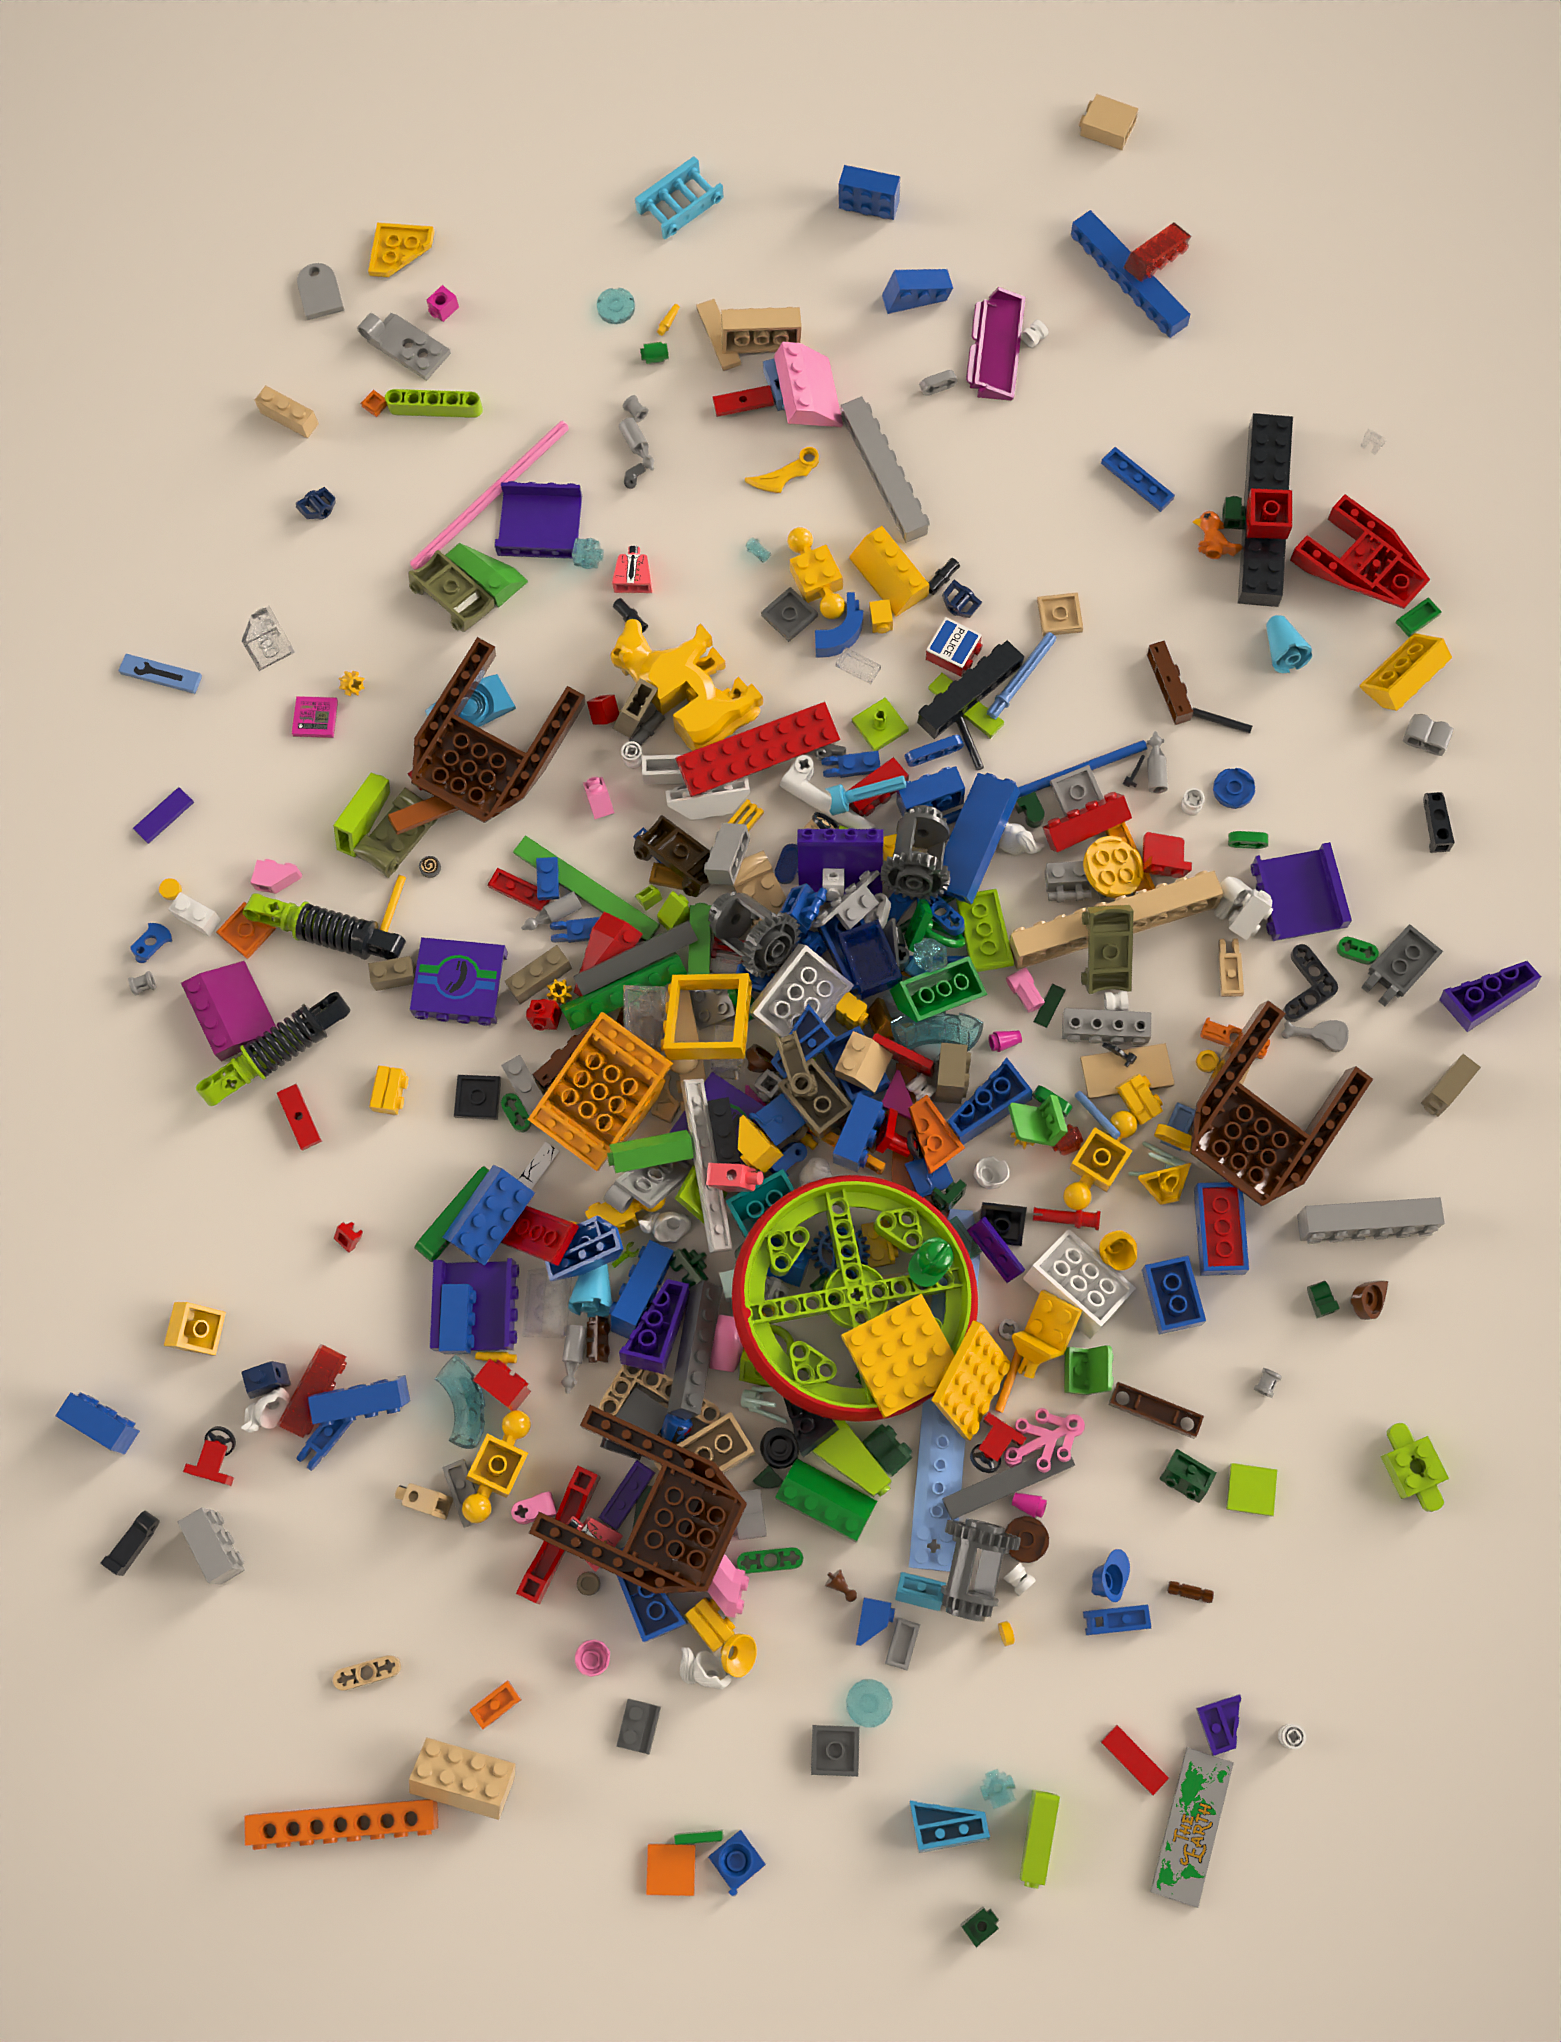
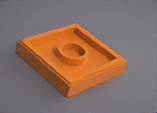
[216,902,276,959]
[646,1844,696,1896]

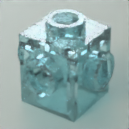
[572,538,604,569]
[913,938,947,973]
[980,1769,1016,1809]

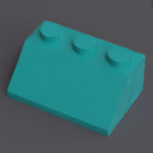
[725,1169,794,1239]

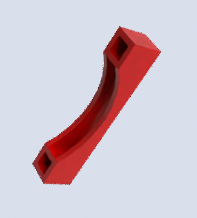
[516,1465,601,1604]

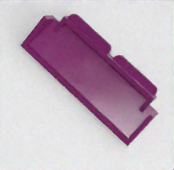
[966,287,1026,401]

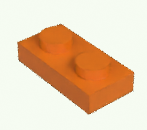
[469,1681,522,1730]

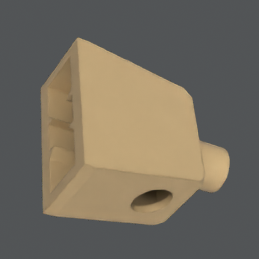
[395,1483,453,1520]

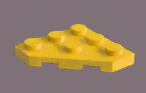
[368,223,434,277]

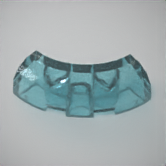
[891,1011,983,1052]
[435,1354,485,1449]

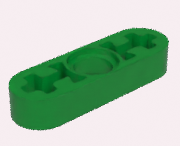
[737,1547,804,1574]

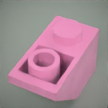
[583,777,614,819]
[251,859,302,894]

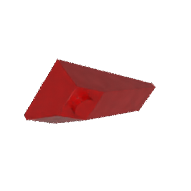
[573,912,643,997]

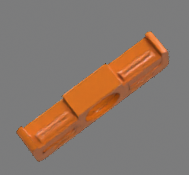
[1200,1017,1270,1059]

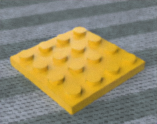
[841,1294,955,1418]
[932,1320,1011,1441]

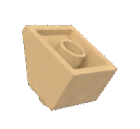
[835,1031,893,1094]

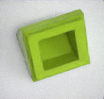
[635,885,663,911]

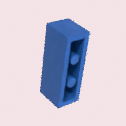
[439,1284,476,1354]

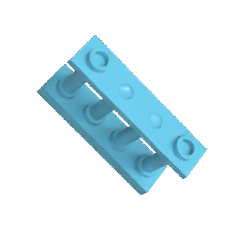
[635,156,724,239]

